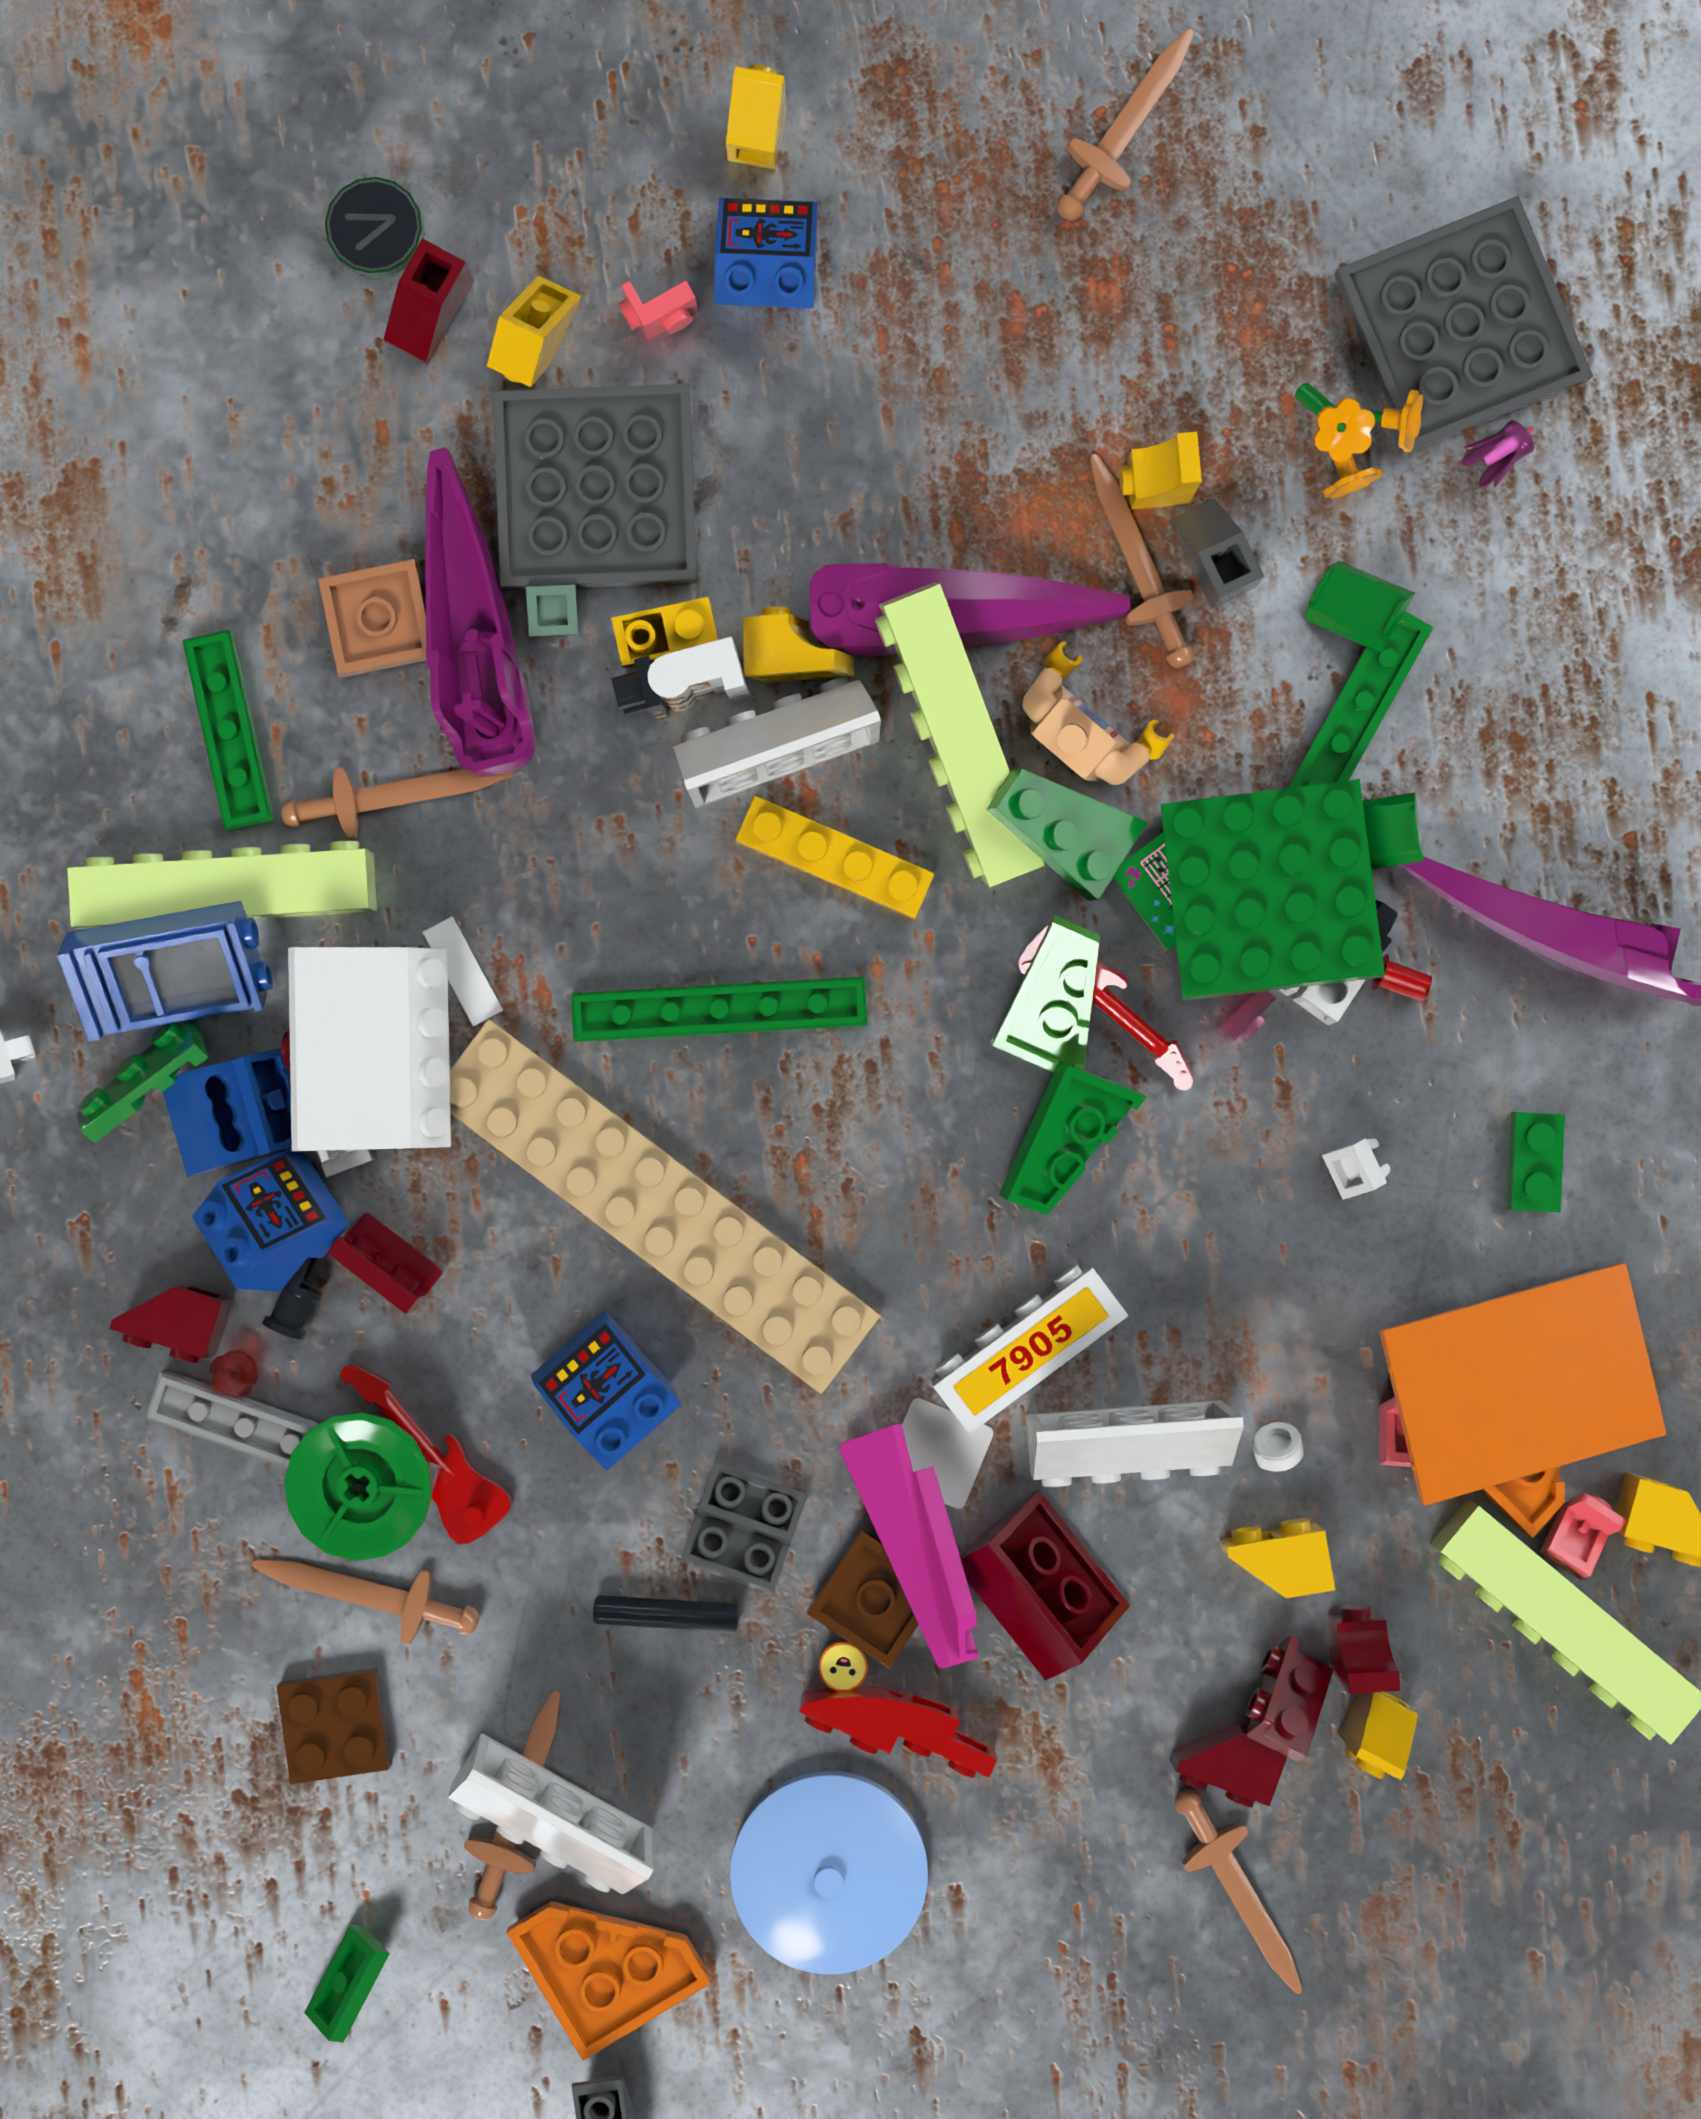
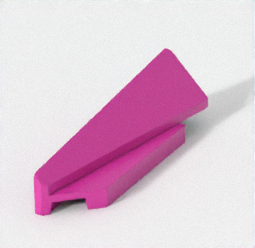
[839,1423,978,1668]

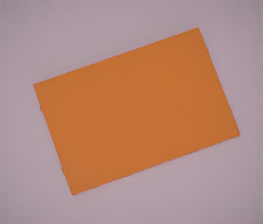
[1379,1262,1667,1506]

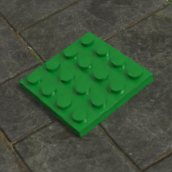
[1160,779,1385,1001]

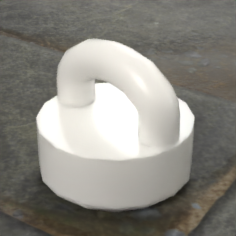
[1252,1422,1304,1472]

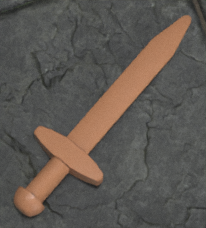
[1056,28,1194,221]
[1090,454,1194,668]
[281,767,514,840]
[252,1560,479,1644]
[464,1691,560,1920]
[1174,1788,1302,1994]

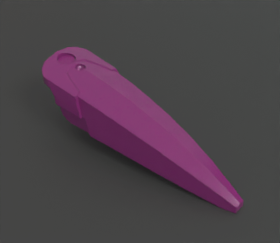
[425,447,536,777]
[809,563,1131,658]
[1401,857,1701,1006]

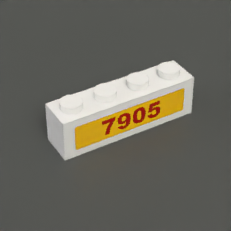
[932,1264,1129,1434]

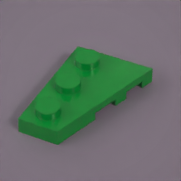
[77,1020,209,1143]

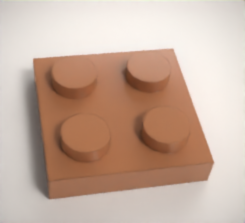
[318,559,426,678]

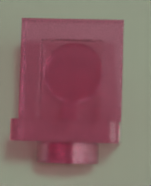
[1215,991,1276,1043]

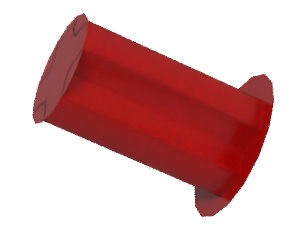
[1372,954,1432,1002]

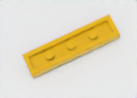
[735,796,935,920]

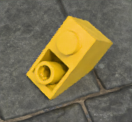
[726,64,787,170]
[611,597,718,668]
[1615,1472,1701,1567]
[1220,1518,1335,1598]
[1337,1692,1418,1780]

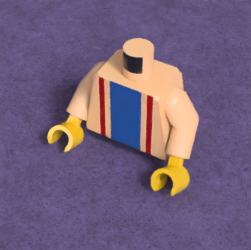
[1023,641,1174,785]

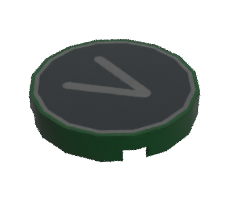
[325,177,425,279]

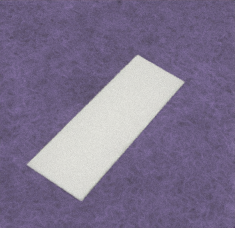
[422,916,503,1027]

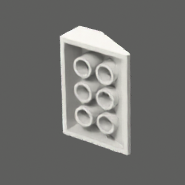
[673,677,881,808]
[288,947,451,1151]
[1026,1400,1244,1487]
[448,1733,654,1895]

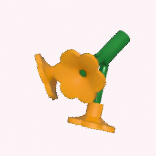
[1295,383,1423,499]

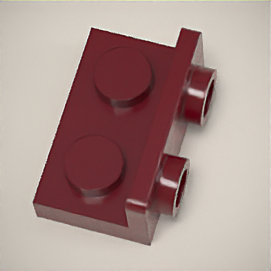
[326,1213,444,1314]
[1245,1635,1334,1762]

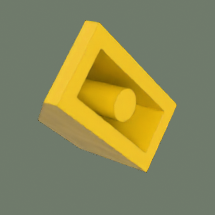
[487,275,582,387]

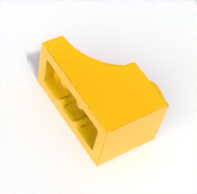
[1119,432,1202,510]
[743,607,854,683]

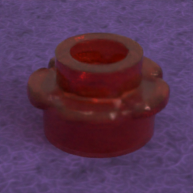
[209,1350,258,1398]

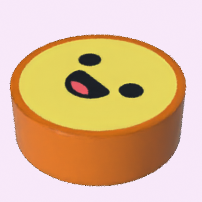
[819,1639,868,1691]

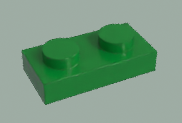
[1507,1112,1565,1213]
[304,1924,390,2043]

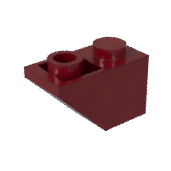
[383,238,474,365]
[109,1284,234,1363]
[1170,1721,1287,1807]

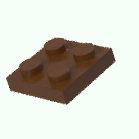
[807,1528,919,1669]
[277,1668,392,1784]

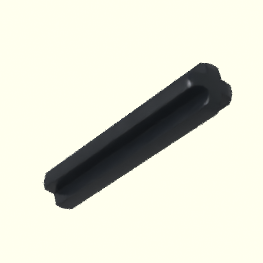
[593,1595,739,1632]

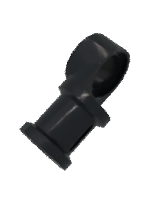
[262,1257,323,1340]

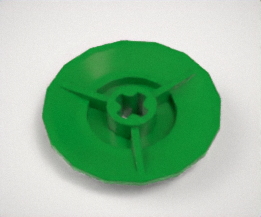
[284,1412,433,1561]

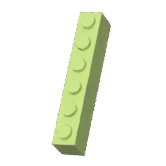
[875,582,1045,888]
[67,841,377,930]
[1430,1499,1701,1745]

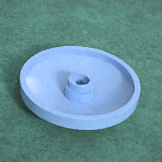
[730,1771,928,1974]

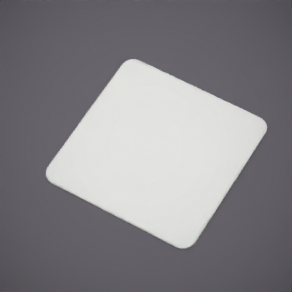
[902,1398,993,1509]

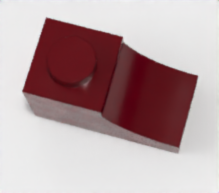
[1328,1604,1400,1694]

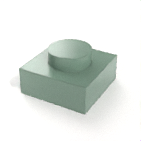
[526,584,578,637]

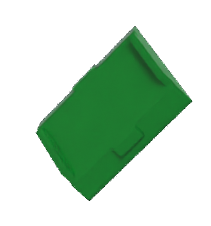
[1305,561,1415,653]
[1363,792,1424,869]

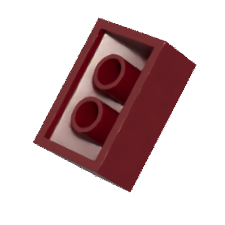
[960,1490,1130,1681]

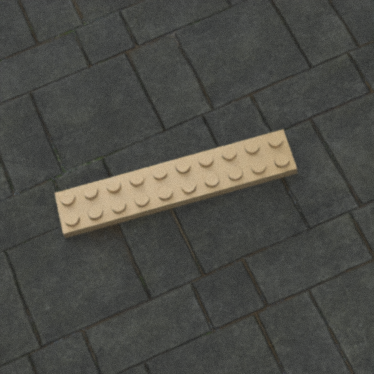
[449,1019,881,1395]

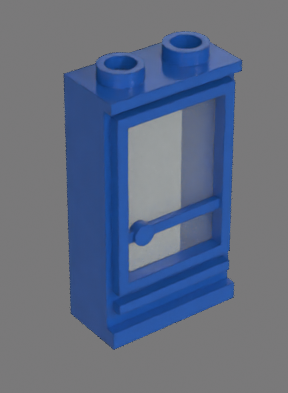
[57,901,273,1042]

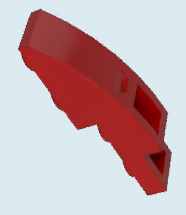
[799,1686,997,1778]

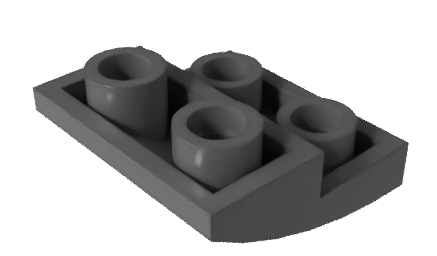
[680,1462,807,1594]

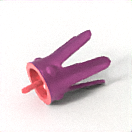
[1461,420,1534,488]

